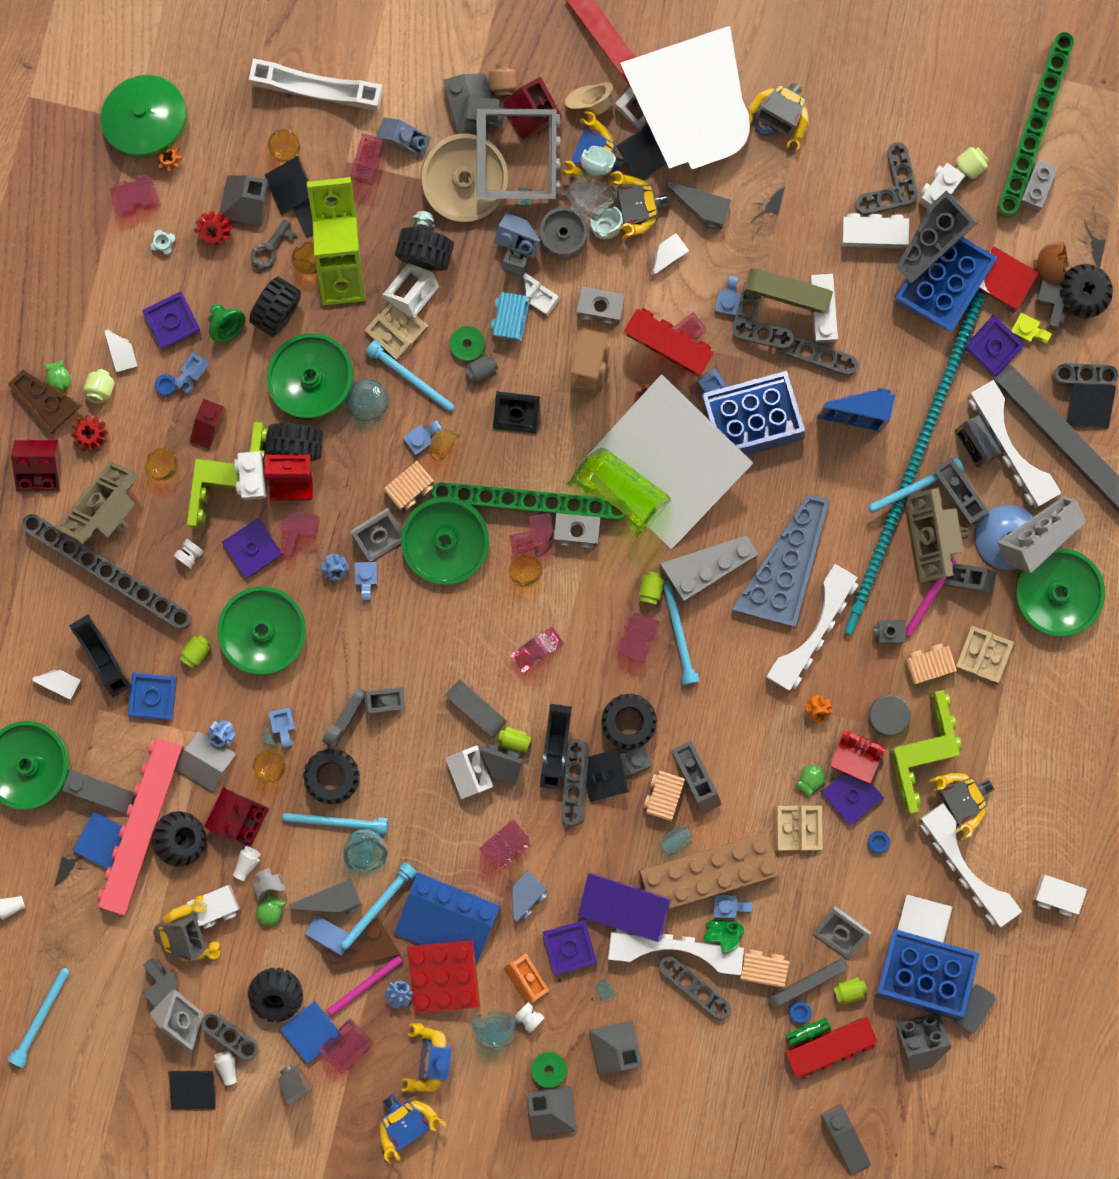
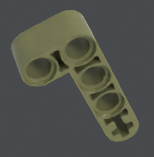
[742,269,833,314]

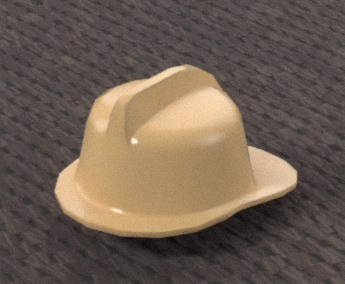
[565,82,615,116]

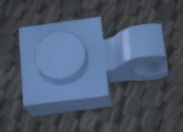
[715,276,741,316]
[174,352,210,393]
[403,420,443,456]
[355,562,378,601]
[269,707,295,748]
[714,895,752,918]

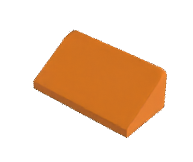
[504,954,550,1004]

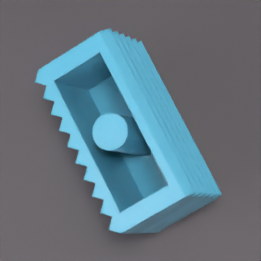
[491,292,530,342]

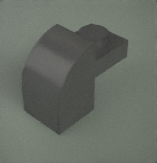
[1035,280,1071,330]
[143,958,179,1007]

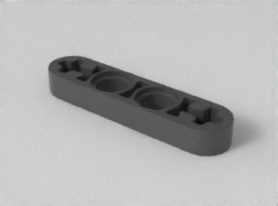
[776,334,858,376]
[562,739,589,826]
[659,956,731,1019]
[768,958,849,1008]

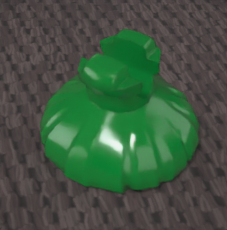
[208,304,246,344]

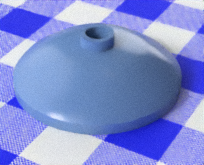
[975,505,1033,571]

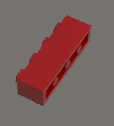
[623,308,714,378]
[784,1016,878,1079]

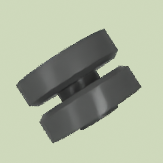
[539,207,588,260]

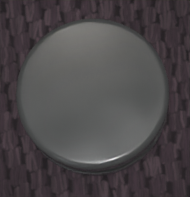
[868,695,910,736]

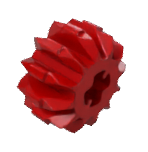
[194,210,232,248]
[70,415,109,452]

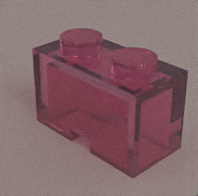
[350,133,385,186]
[109,175,161,218]
[616,612,659,664]
[318,1018,373,1074]

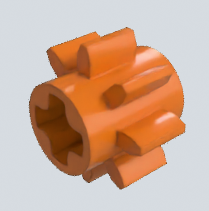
[155,147,183,173]
[804,695,832,723]

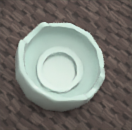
[580,146,616,176]
[590,206,623,239]

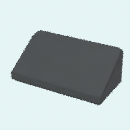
[953,984,997,1034]

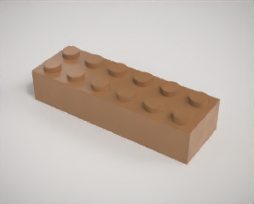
[570,328,611,397]
[639,832,781,909]

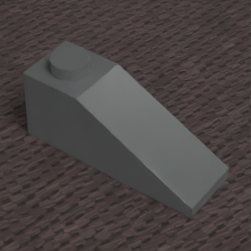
[666,181,731,230]
[933,457,989,527]
[929,564,997,594]
[672,741,722,814]
[62,770,135,813]
[289,879,362,914]
[278,1064,313,1105]
[821,1104,871,1174]

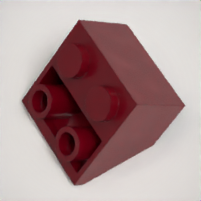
[503,77,561,140]
[11,440,61,491]
[204,787,269,847]

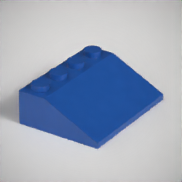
[893,237,997,332]
[702,371,805,455]
[817,388,896,432]
[394,872,500,965]
[874,929,980,1021]

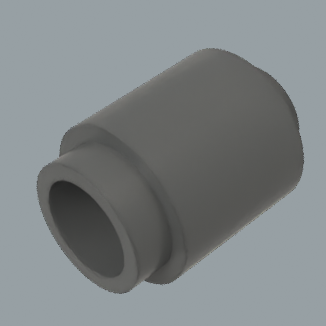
[465,355,499,384]

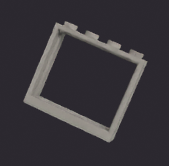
[476,109,561,199]

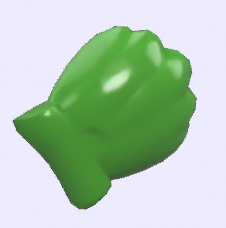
[45,360,71,392]
[794,765,826,797]
[256,893,286,926]

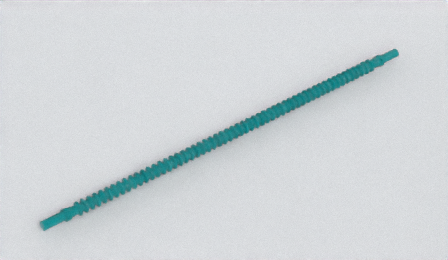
[844,248,1002,635]

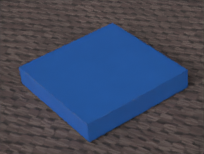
[128,672,177,721]
[73,811,122,869]
[280,1001,342,1064]

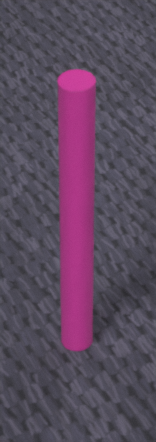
[906,557,956,637]
[328,955,403,1016]

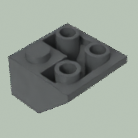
[220,175,270,227]
[479,743,523,785]
[896,1013,951,1073]
[589,1020,643,1074]
[527,1086,577,1136]

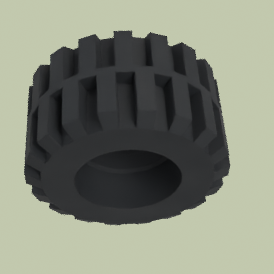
[395,227,454,271]
[249,276,301,337]
[266,423,323,461]
[601,693,657,749]
[303,749,360,804]

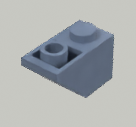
[376,118,430,157]
[494,212,540,258]
[512,871,547,921]

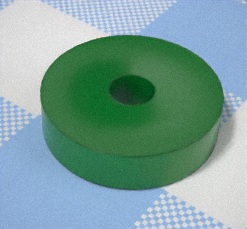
[450,326,485,362]
[531,1051,567,1088]

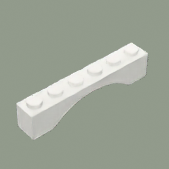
[249,59,383,112]
[968,380,1061,508]
[765,564,858,691]
[919,803,1022,927]
[608,929,744,975]

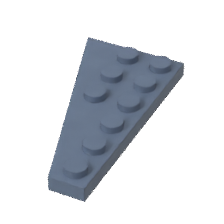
[732,494,829,627]

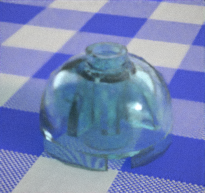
[345,379,389,423]
[343,829,388,873]
[471,1011,516,1052]

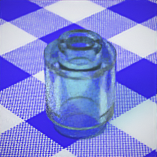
[659,825,693,856]

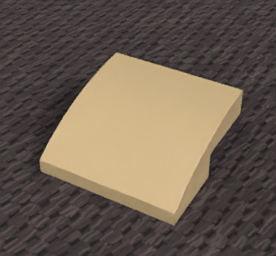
[365,303,428,360]
[956,626,1015,684]
[774,806,823,850]

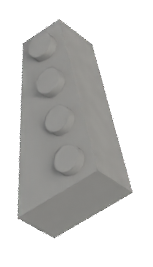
[997,496,1086,573]
[659,535,758,602]

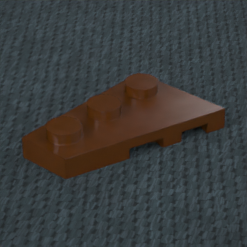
[8,369,83,434]
[321,916,401,971]

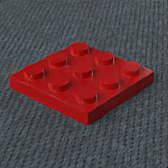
[407,940,481,1013]

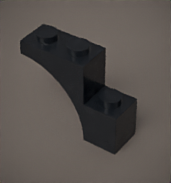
[69,614,132,698]
[539,704,572,790]

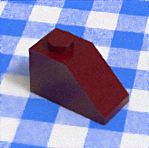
[189,398,226,450]

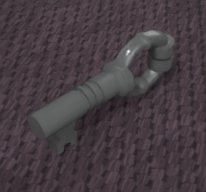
[250,219,297,270]

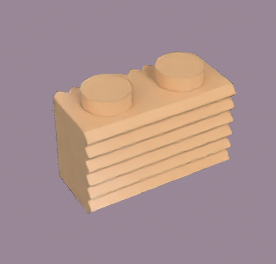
[383,461,435,510]
[905,643,957,685]
[643,771,685,821]
[739,949,789,988]

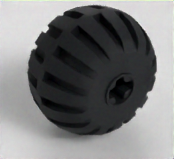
[1059,264,1113,318]
[151,811,206,867]
[248,967,303,1022]

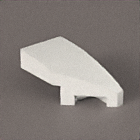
[652,234,689,276]
[523,273,560,316]
[105,329,138,372]
[32,670,81,700]

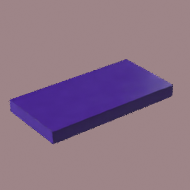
[578,873,671,942]

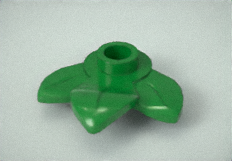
[703,919,744,954]

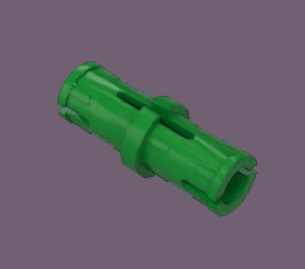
[785,1017,832,1047]

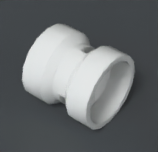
[173,538,204,569]
[513,1002,544,1033]

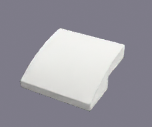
[898,895,953,943]

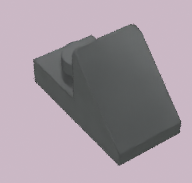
[464,97,504,128]
[501,249,529,276]
[363,687,405,714]
[620,745,652,776]

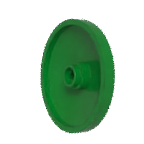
[100,75,188,158]
[267,333,354,420]
[401,496,489,585]
[1016,548,1105,637]
[217,586,306,675]
[0,721,70,810]

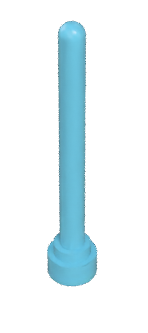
[364,340,454,412]
[868,458,964,513]
[663,581,699,685]
[282,813,388,836]
[340,862,417,950]
[7,968,69,1068]

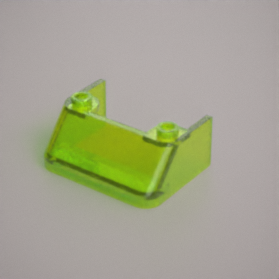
[567,448,671,538]

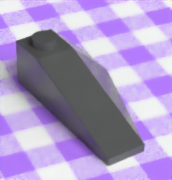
[443,73,492,141]
[896,190,979,284]

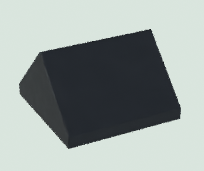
[493,391,540,434]
[955,414,1003,467]

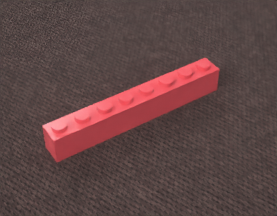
[97,738,184,915]

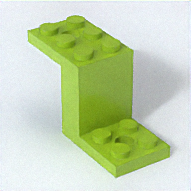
[307,177,366,305]
[187,422,268,530]
[889,690,962,813]

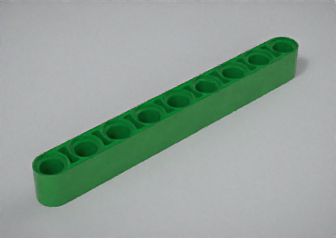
[997,32,1074,218]
[432,482,627,521]

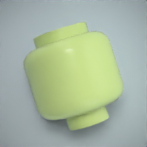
[956,147,989,180]
[83,369,115,404]

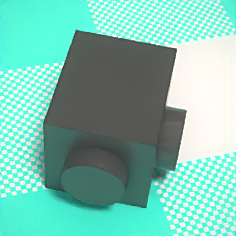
[873,620,906,644]

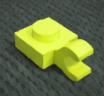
[1011,313,1052,344]

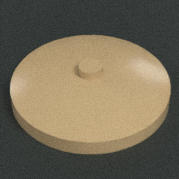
[420,133,508,222]

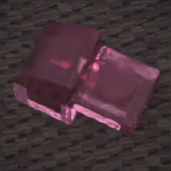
[279,513,320,557]
[510,513,554,557]
[511,627,565,673]

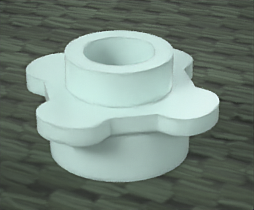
[412,211,434,230]
[151,230,175,254]

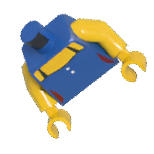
[560,111,624,181]
[401,1023,452,1093]
[380,1094,446,1165]

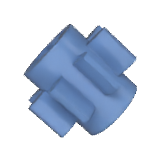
[320,553,349,581]
[207,720,236,747]
[384,981,413,1008]

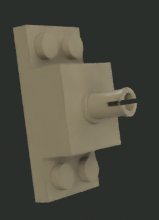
[55,462,139,544]
[906,488,969,583]

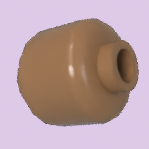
[488,64,517,95]

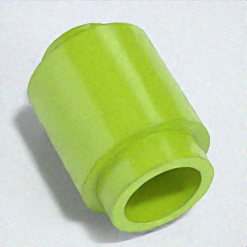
[639,571,665,605]
[179,635,211,668]
[498,727,531,754]
[834,977,868,1005]

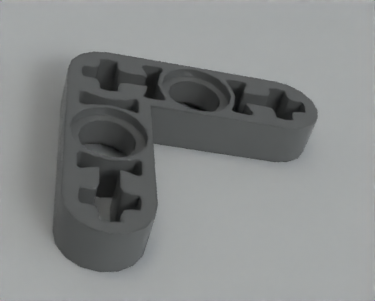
[855,142,918,215]
[732,283,795,350]
[322,687,364,748]

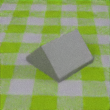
[350,508,402,562]
[176,731,236,792]
[813,905,871,959]
[150,990,204,1051]

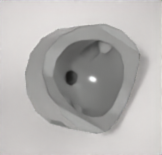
[252,868,286,901]

